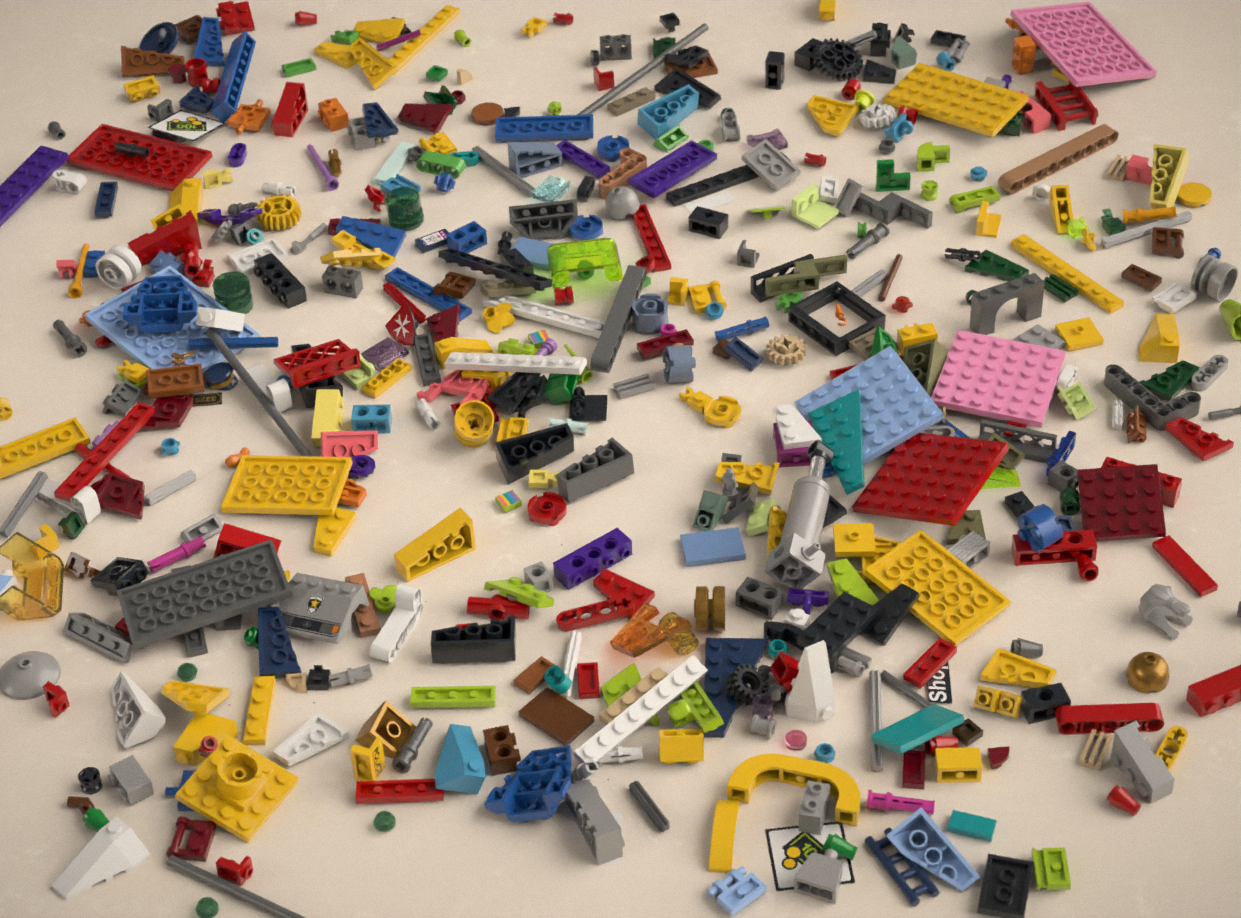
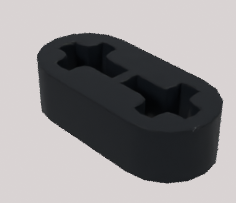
[577,176,595,202]

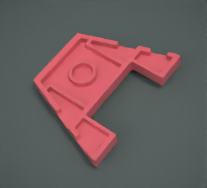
[416,370,489,405]

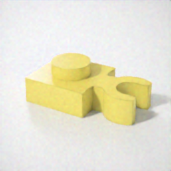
[202,168,233,189]
[529,470,560,489]

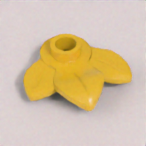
[483,302,516,334]

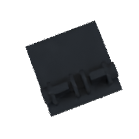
[569,387,608,421]

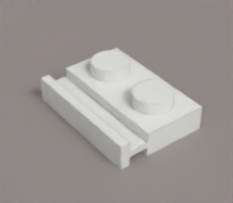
[1152,282,1197,314]

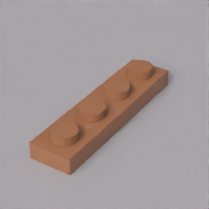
[345,573,381,638]

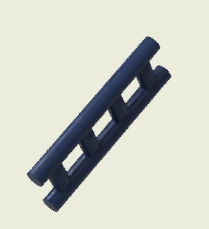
[865,828,940,906]

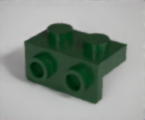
[423,85,457,115]

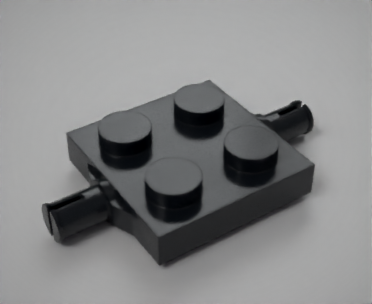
[513,375,548,418]

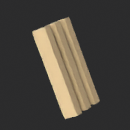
[1107,155,1129,181]
[1079,729,1113,771]

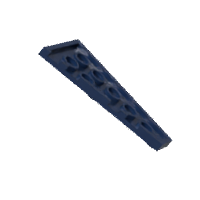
[703,638,768,738]

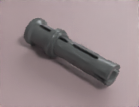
[846,222,890,259]
[53,319,87,357]
[392,717,433,773]

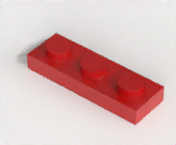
[903,638,957,689]

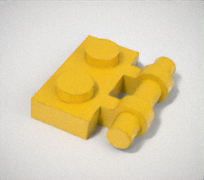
[419,132,457,155]

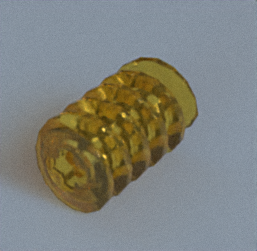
[658,612,699,656]

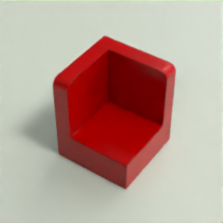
[593,67,614,91]

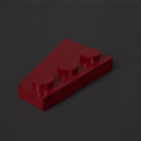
[397,103,453,134]

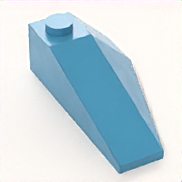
[434,724,486,794]

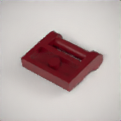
[166,816,217,862]

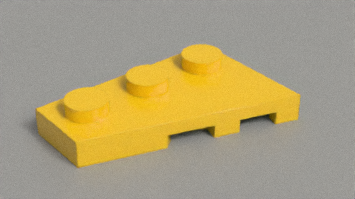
[714,462,780,495]
[980,648,1057,688]

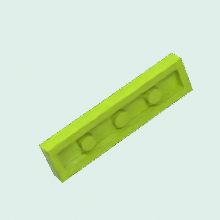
[410,685,496,708]

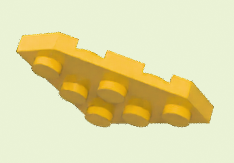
[807,95,858,137]
[162,680,229,715]

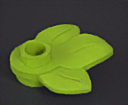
[369,585,397,614]

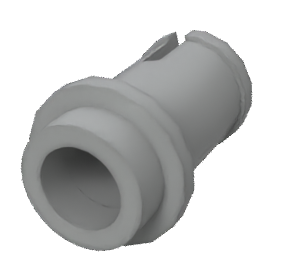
[836,656,865,677]

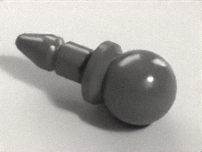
[228,202,258,215]

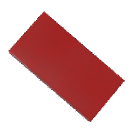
[577,662,600,699]

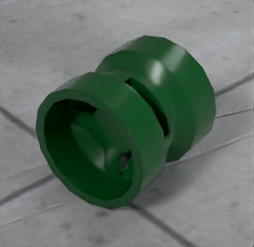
[1060,488,1080,516]

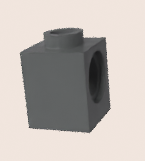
[1048,460,1078,492]

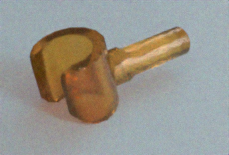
[171,350,196,366]

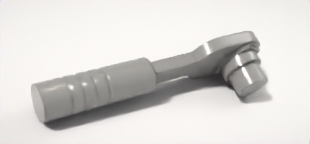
[290,223,327,255]

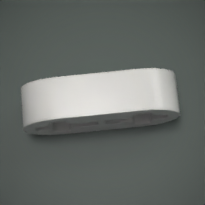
[1056,364,1078,391]

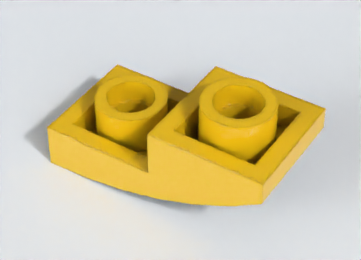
[973,685,1023,718]

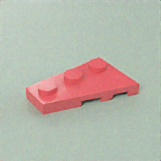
[321,430,378,457]

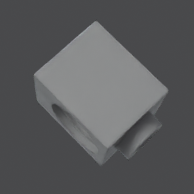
[524,561,553,593]

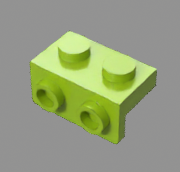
[497,338,539,355]

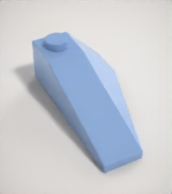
[886,808,981,892]

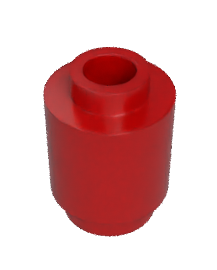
[841,78,861,100]

